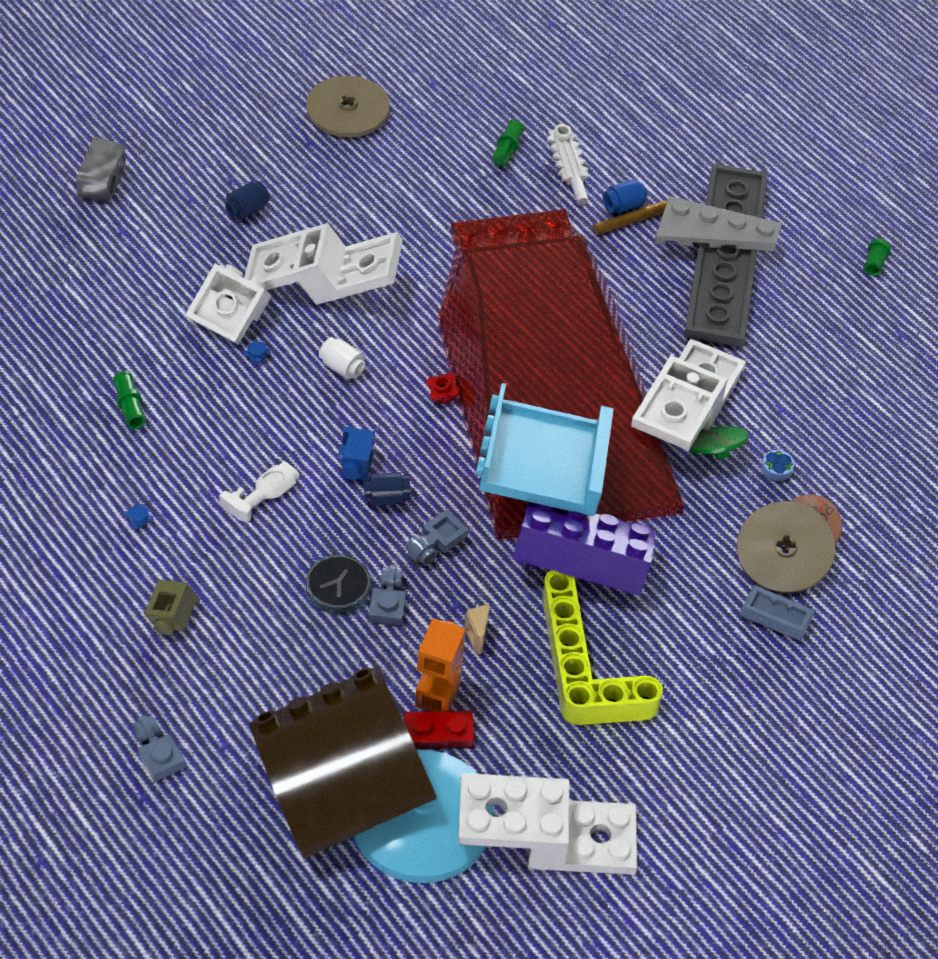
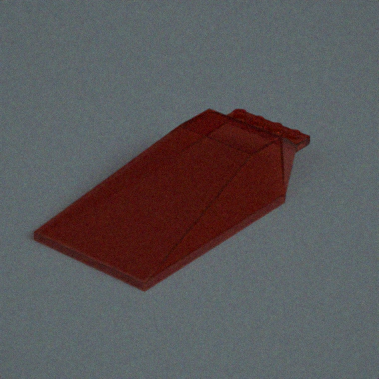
[438,209,684,540]

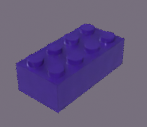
[512,502,656,596]

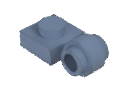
[405,509,469,566]

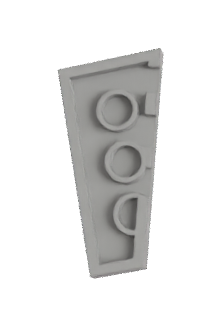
[655,196,782,251]

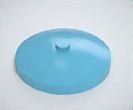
[354,750,493,883]

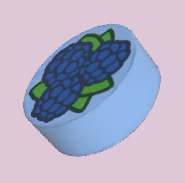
[761,450,794,481]

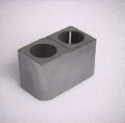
[76,136,126,204]

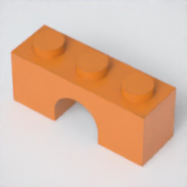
[415,618,466,712]

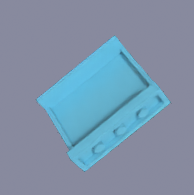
[475,383,614,517]

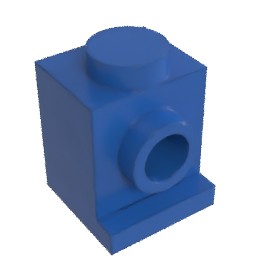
[338,426,375,480]

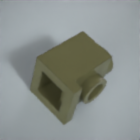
[144,579,201,635]

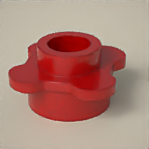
[426,372,460,403]

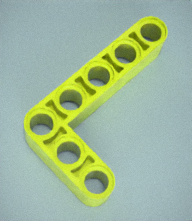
[542,570,663,725]

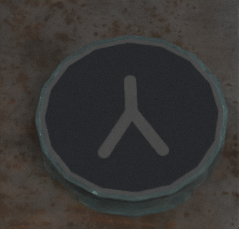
[306,554,371,615]

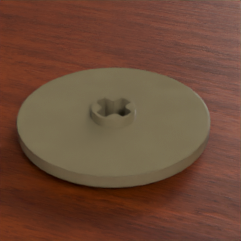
[306,76,390,137]
[737,501,835,594]

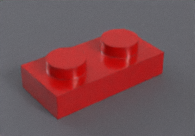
[403,711,474,749]

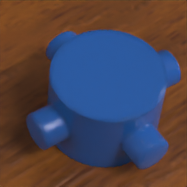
[244,340,271,364]
[125,504,153,529]

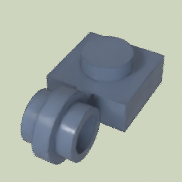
[368,565,406,626]
[132,715,186,782]

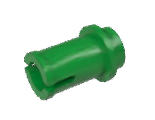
[863,238,891,276]

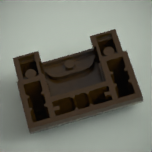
[249,666,437,859]

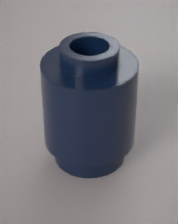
[225,181,270,220]
[364,472,410,506]

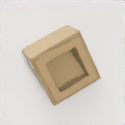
[464,604,490,655]

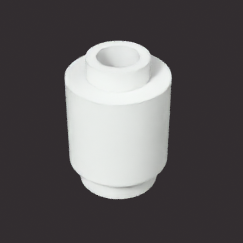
[319,337,366,380]

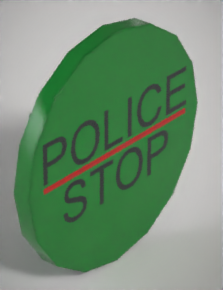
[690,426,749,460]

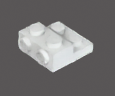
[185,263,272,345]

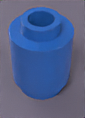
[602,179,647,214]

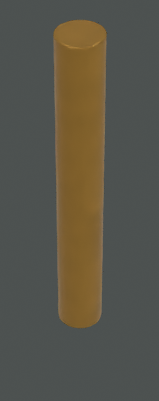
[593,200,668,235]

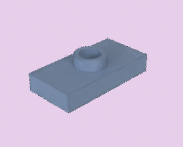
[740,585,815,641]

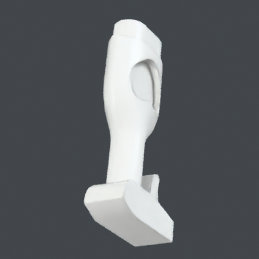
[219,461,299,523]

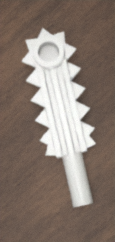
[547,124,589,205]

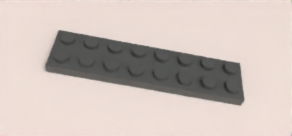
[684,163,768,347]

